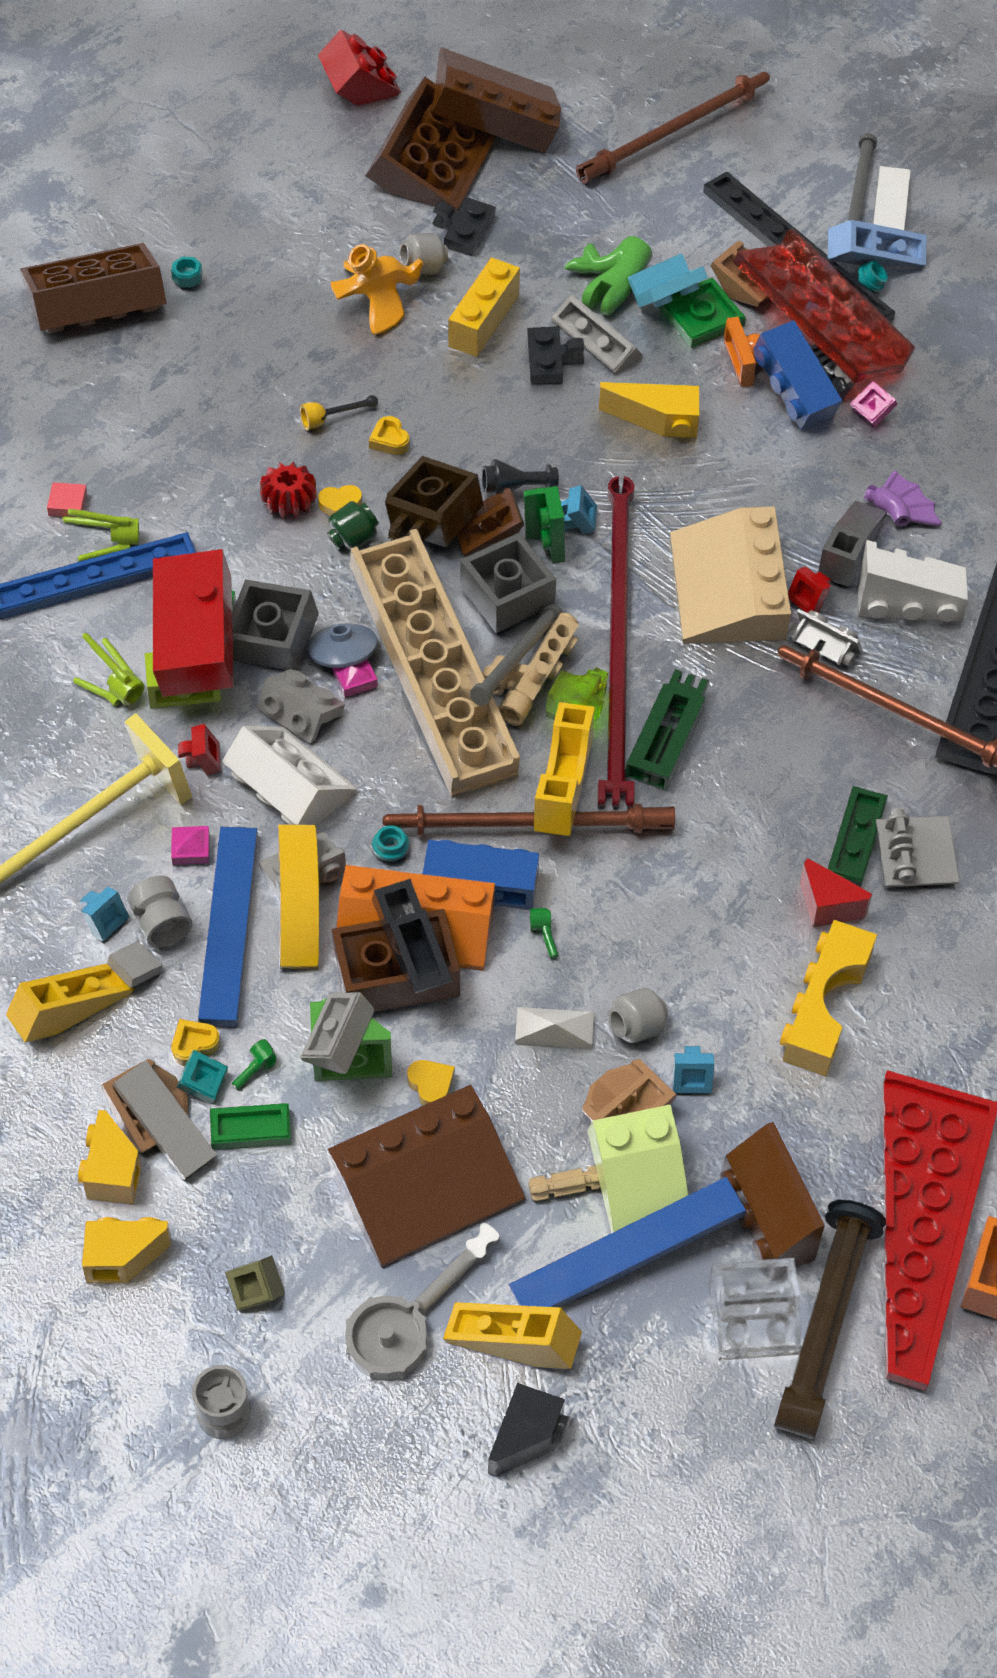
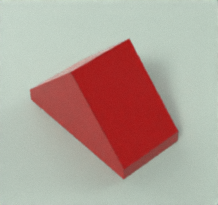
[800,858,872,927]

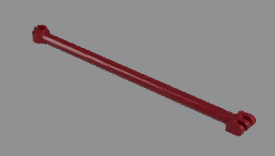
[597,476,635,807]

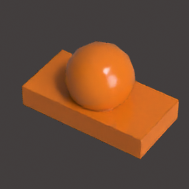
[724,317,760,387]

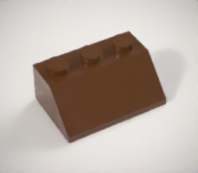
[332,909,460,1012]
[720,1122,825,1276]

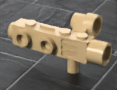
[482,613,579,726]

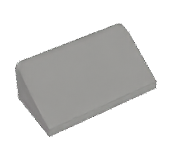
[300,993,374,1073]

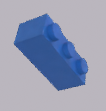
[753,320,842,430]
[422,840,539,910]

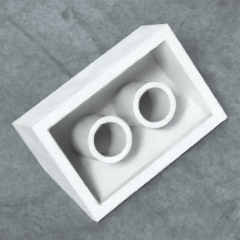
[222,726,357,825]

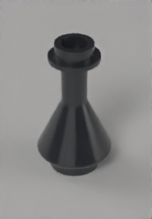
[482,459,559,495]

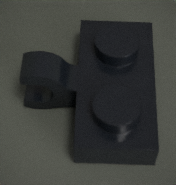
[432,197,496,256]
[527,326,584,384]

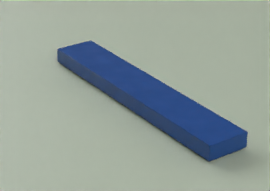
[0,532,196,620]
[198,826,258,1027]
[509,1177,746,1308]

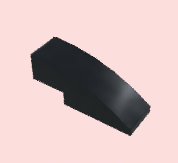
[372,879,452,994]

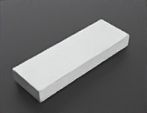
[873,166,910,230]

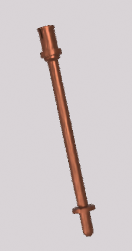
[576,72,770,184]
[777,645,997,768]
[382,804,675,837]

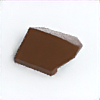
[457,488,524,557]

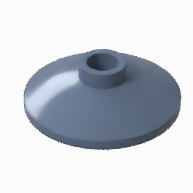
[307,623,378,668]

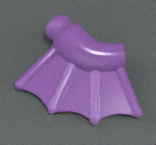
[864,470,942,527]

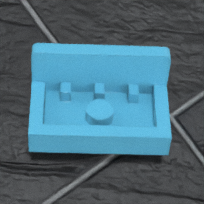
[628,254,708,308]

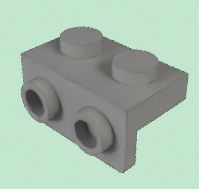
[257,669,345,743]

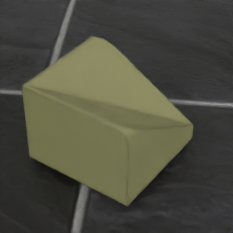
[225,1255,284,1311]

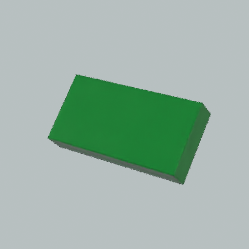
[210,1103,291,1150]

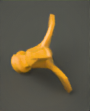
[330,244,423,336]

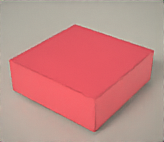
[47,482,87,517]

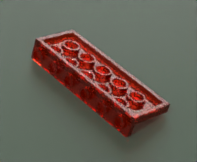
[733,229,915,383]

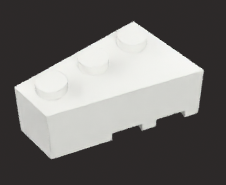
[858,540,968,622]

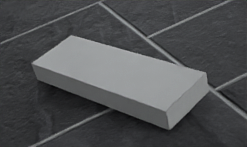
[112,1060,217,1181]

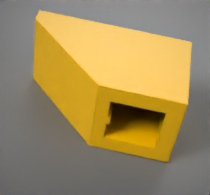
[78,1110,142,1205]
[82,1217,171,1283]

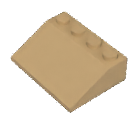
[670,506,791,644]

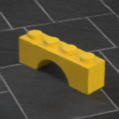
[534,702,595,836]
[779,920,877,1077]

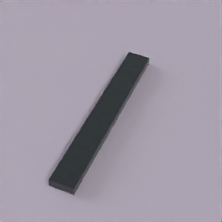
[703,172,895,334]

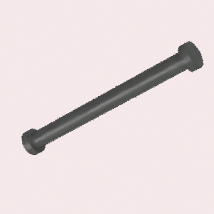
[848,133,877,221]
[470,604,562,706]

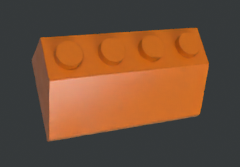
[334,865,495,971]

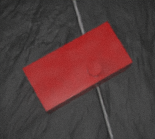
[153,549,234,697]

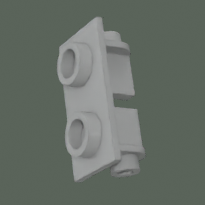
[788,609,862,667]

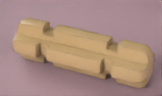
[528,1165,601,1201]

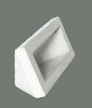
[515,1007,594,1049]

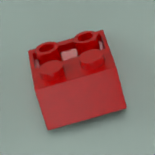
[318,30,401,105]

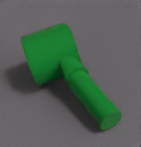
[529,908,559,959]
[231,1039,276,1090]

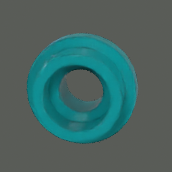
[858,261,888,292]
[372,826,409,861]

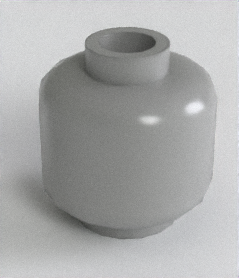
[399,233,448,275]
[608,988,668,1043]

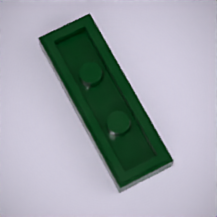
[828,786,888,887]

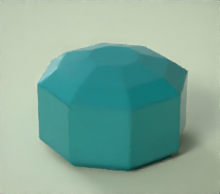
[171,256,203,287]

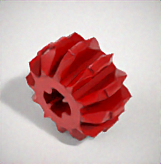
[260,461,317,519]

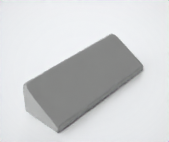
[550,294,643,374]

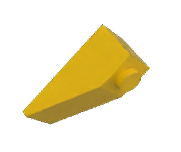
[599,382,699,438]
[6,963,134,1043]
[443,1302,582,1369]

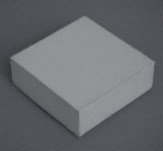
[107,941,162,988]

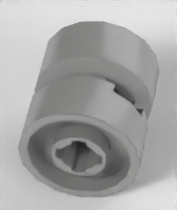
[127,875,193,948]
[192,1365,251,1439]

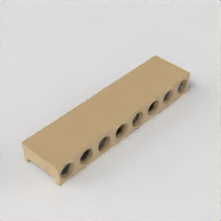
[350,529,520,797]

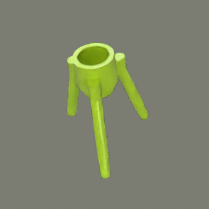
[62,509,139,562]
[73,633,145,706]

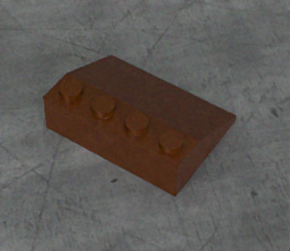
[432,47,561,153]
[365,76,496,212]
[20,243,167,333]
[328,1084,525,1268]

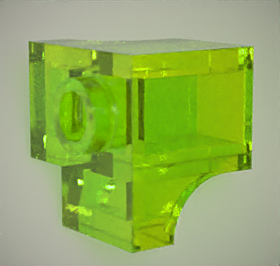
[546,667,608,721]

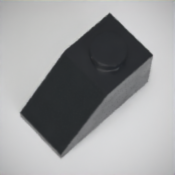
[488,1383,570,1477]

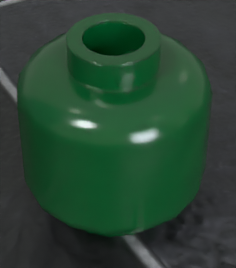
[327,501,379,552]

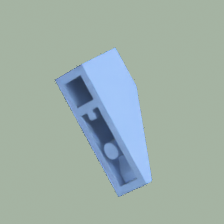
[828,220,927,267]

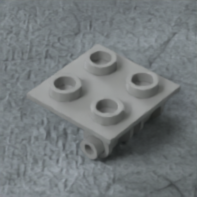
[876,809,959,887]

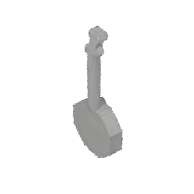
[345,1223,500,1380]

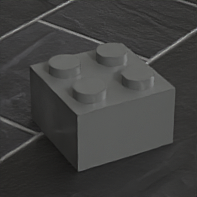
[460,532,556,633]
[232,579,319,671]

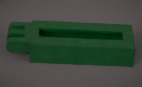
[625,669,709,791]

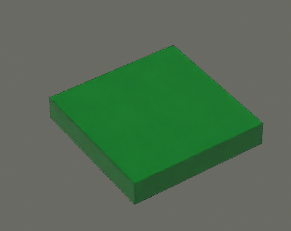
[658,278,746,348]

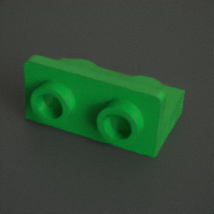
[523,486,565,563]

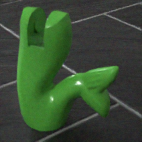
[564,236,653,316]

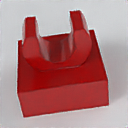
[788,566,831,613]
[178,724,220,776]

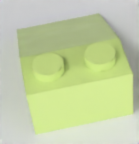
[587,1104,688,1233]

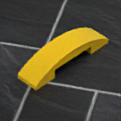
[278,824,319,969]

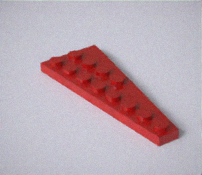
[883,1070,997,1391]

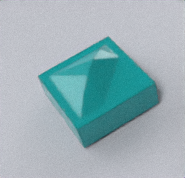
[176,1050,229,1104]

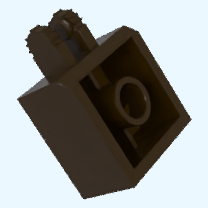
[385,456,484,547]

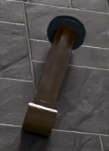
[774,1199,887,1440]

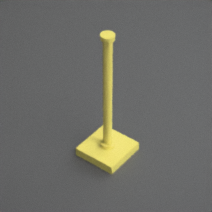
[0,713,192,884]

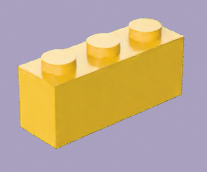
[448,257,520,357]

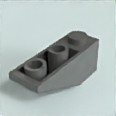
[818,500,887,587]

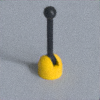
[300,395,378,430]

